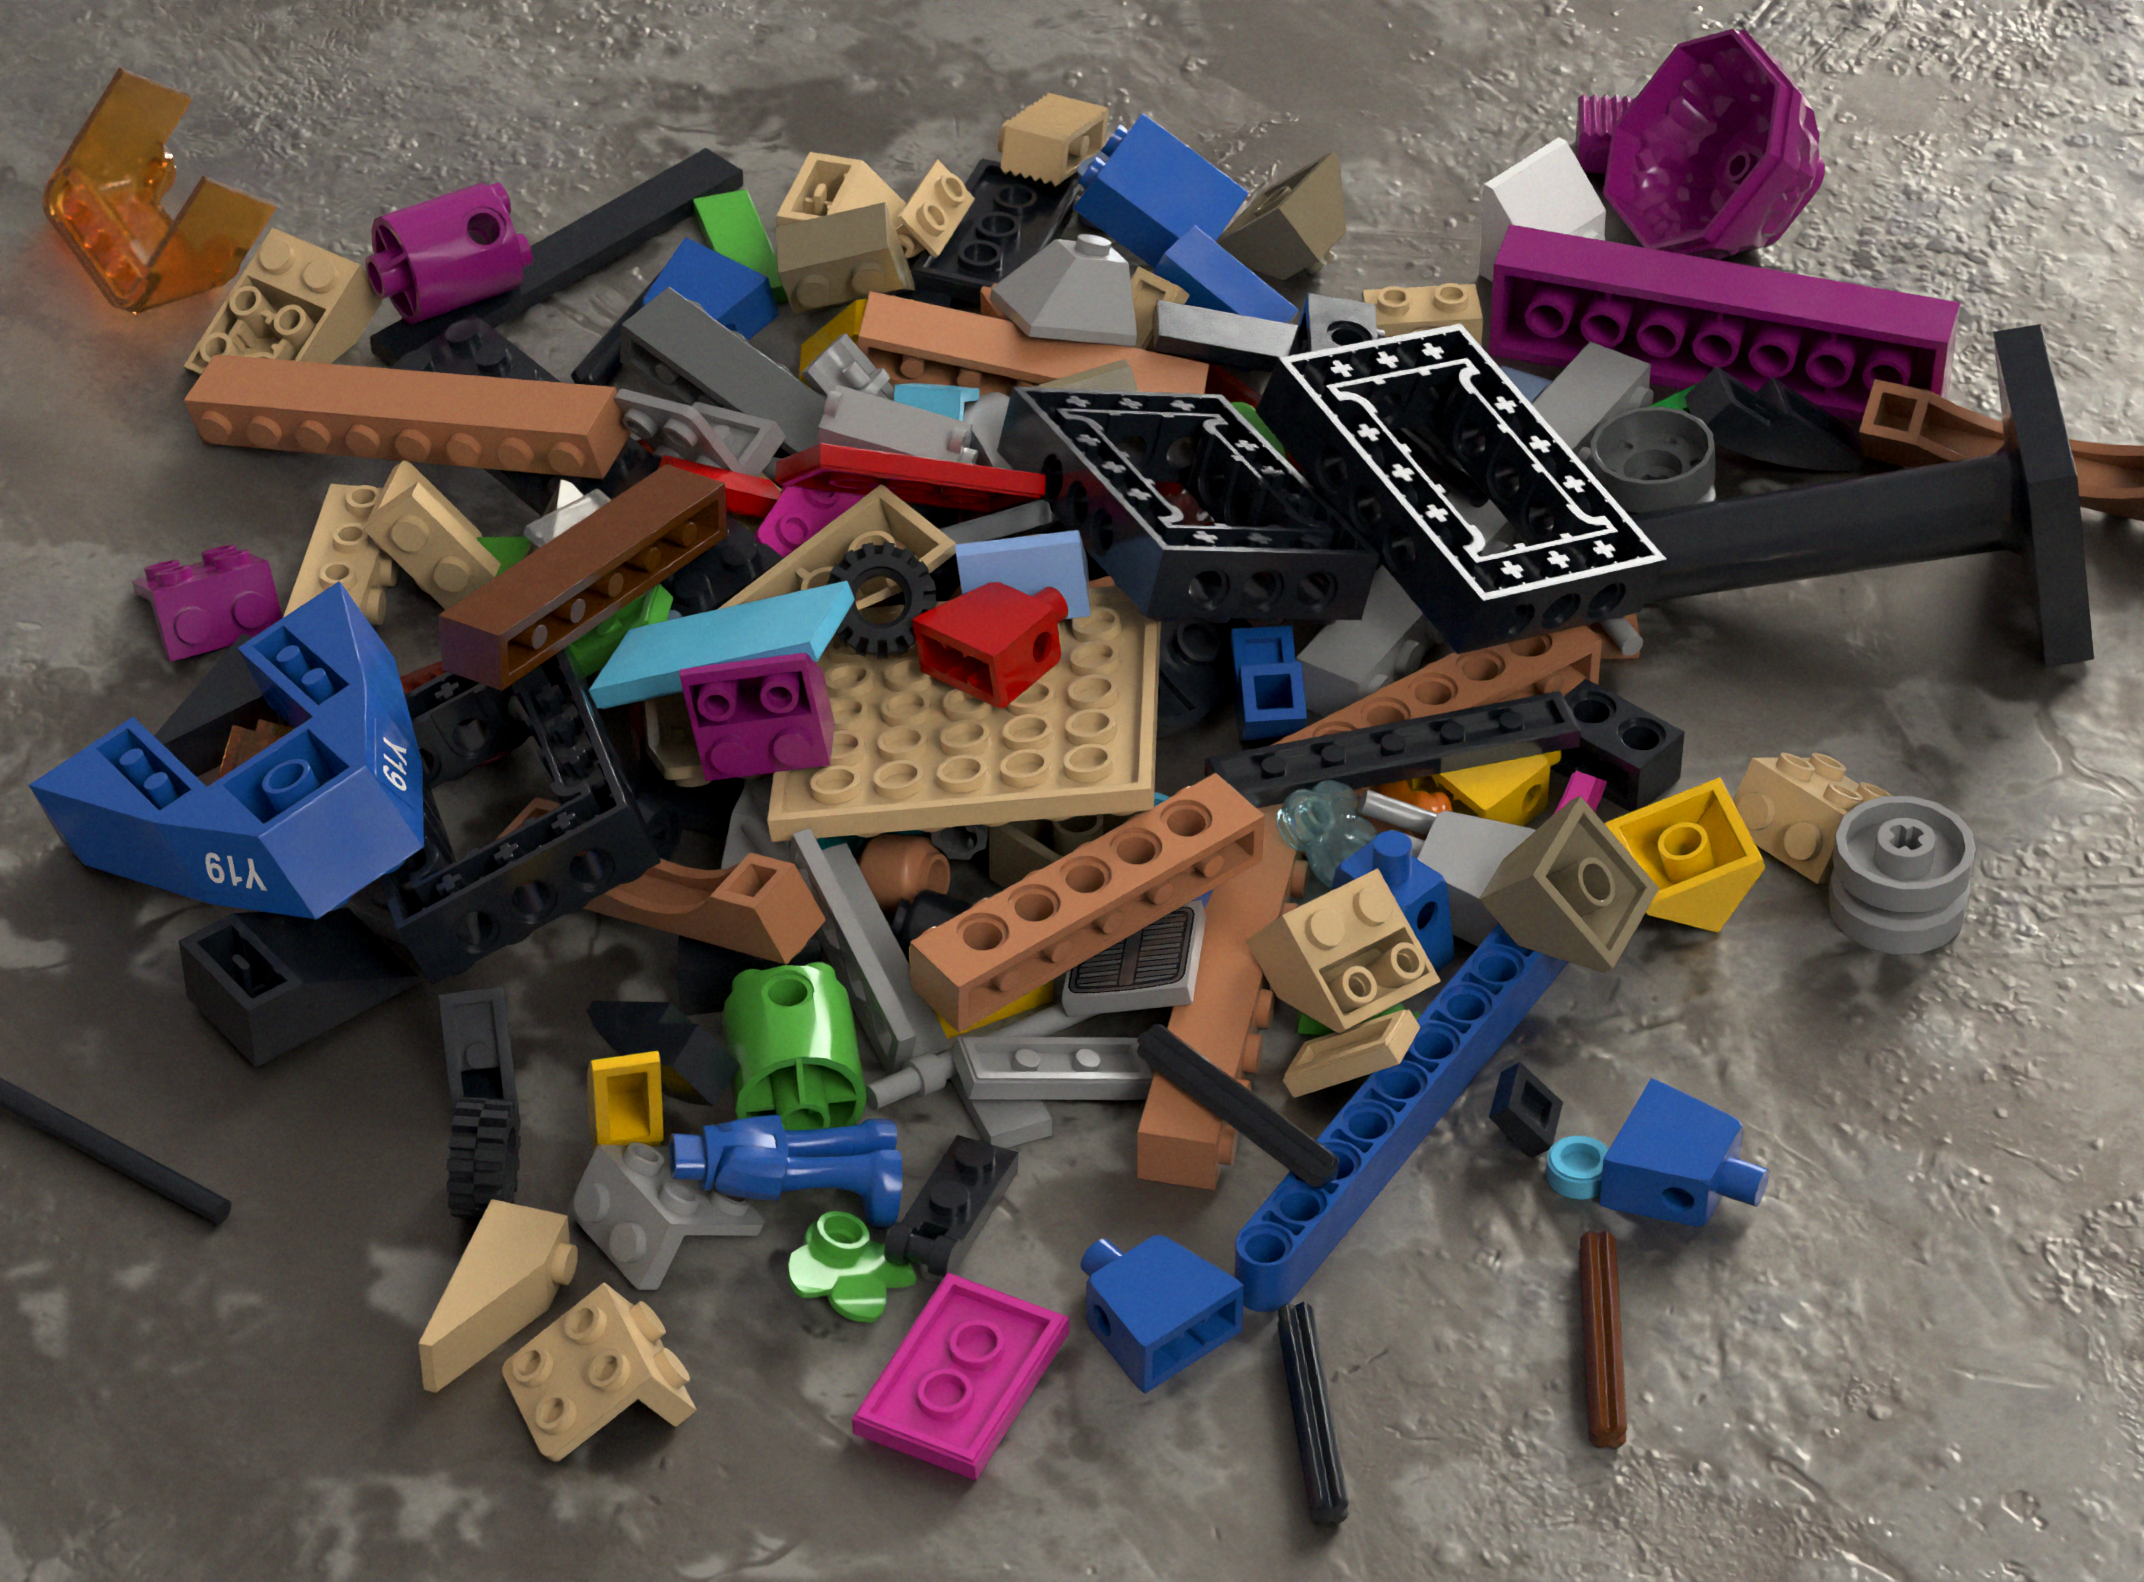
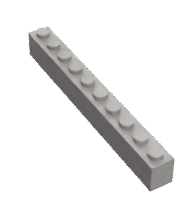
[1296,342,1654,717]

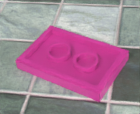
[852,1272,1070,1481]

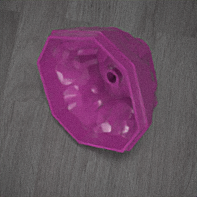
[1603,29,1825,260]

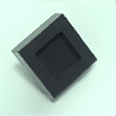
[1489,1062,1563,1158]

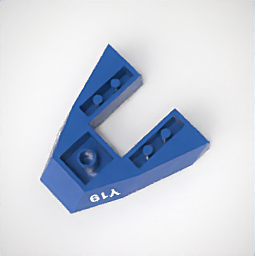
[29,581,424,919]

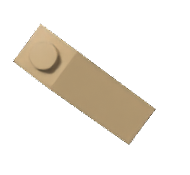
[418,1199,578,1393]

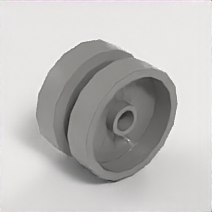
[1828,796,1976,954]

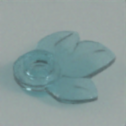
[1277,780,1379,888]

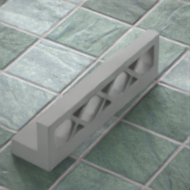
[788,828,952,1076]

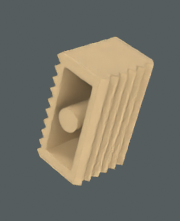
[997,93,1109,186]

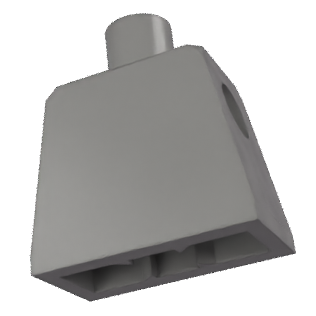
[1391,811,1536,947]

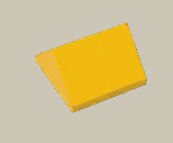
[1604,777,1766,933]

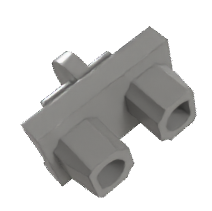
[801,333,894,401]

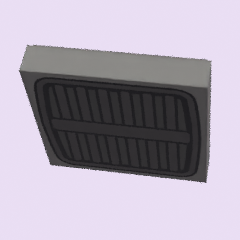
[1061,900,1206,1017]

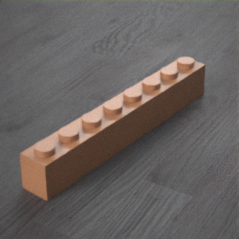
[183,354,632,479]
[1137,798,1321,1190]

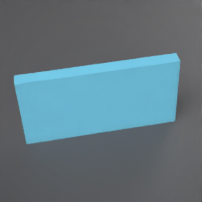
[589,581,855,709]

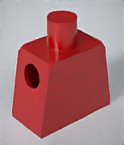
[912,582,1068,709]

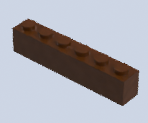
[438,464,727,691]

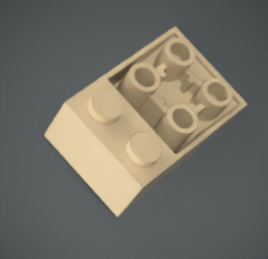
[183,227,383,376]

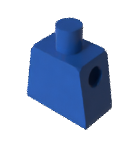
[642,237,779,340]
[1331,830,1454,973]
[1599,1078,1769,1227]
[1081,1235,1244,1394]

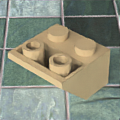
[776,152,906,229]
[1246,868,1441,1034]

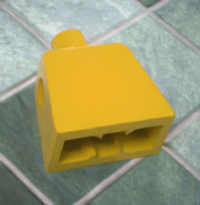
[1407,750,1561,827]

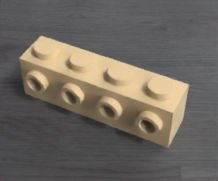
[283,484,399,627]

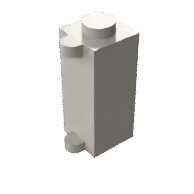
[817,385,978,465]

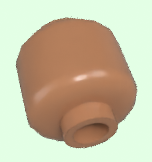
[855,833,950,916]

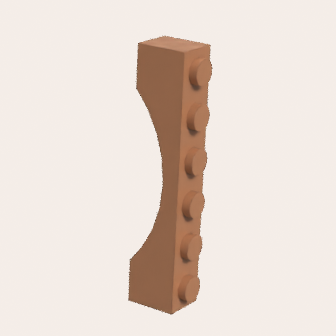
[1859,379,2144,522]
[496,797,826,965]

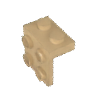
[363,461,501,610]
[1733,753,1892,884]
[502,1283,697,1462]

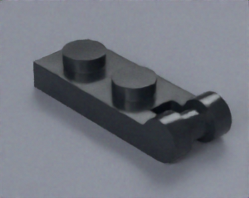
[884,1135,1018,1278]

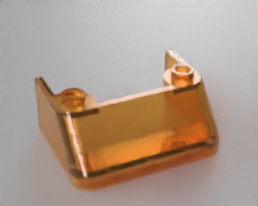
[42,67,277,314]

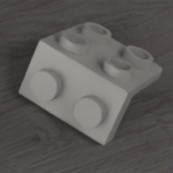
[614,388,787,477]
[566,1142,765,1290]

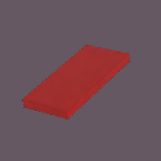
[775,443,1046,514]

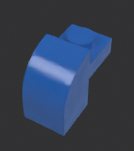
[1230,625,1307,741]

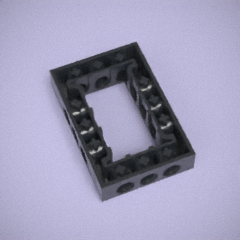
[1255,324,1667,655]
[997,387,1380,625]
[379,646,661,985]

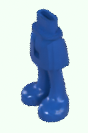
[669,1115,902,1229]

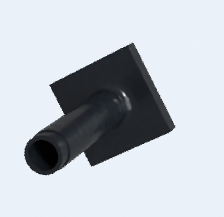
[1630,324,2094,667]

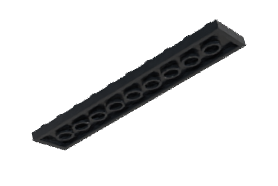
[388,313,784,617]

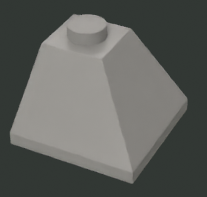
[990,234,1137,347]

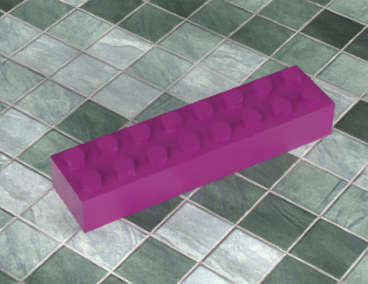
[1489,224,1961,421]

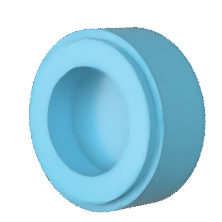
[1546,1136,1609,1199]

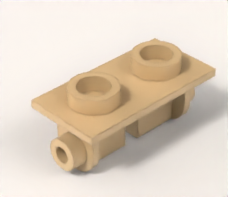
[895,159,975,258]

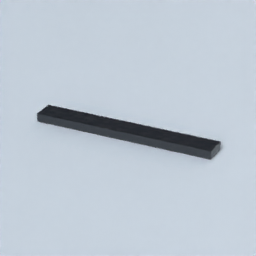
[370,148,744,366]

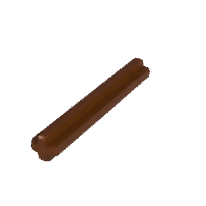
[1579,1230,1627,1449]

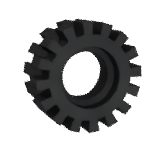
[826,542,936,659]
[447,1097,521,1219]

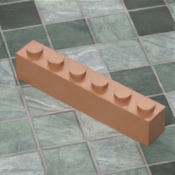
[857,291,1209,398]

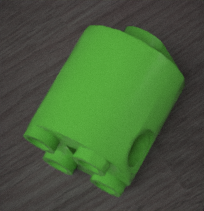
[722,962,867,1130]

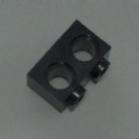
[1550,679,1685,812]

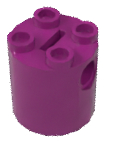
[365,182,533,324]

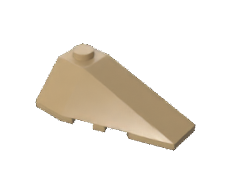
[718,484,956,611]

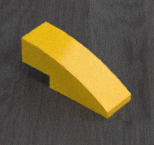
[587,1051,664,1154]

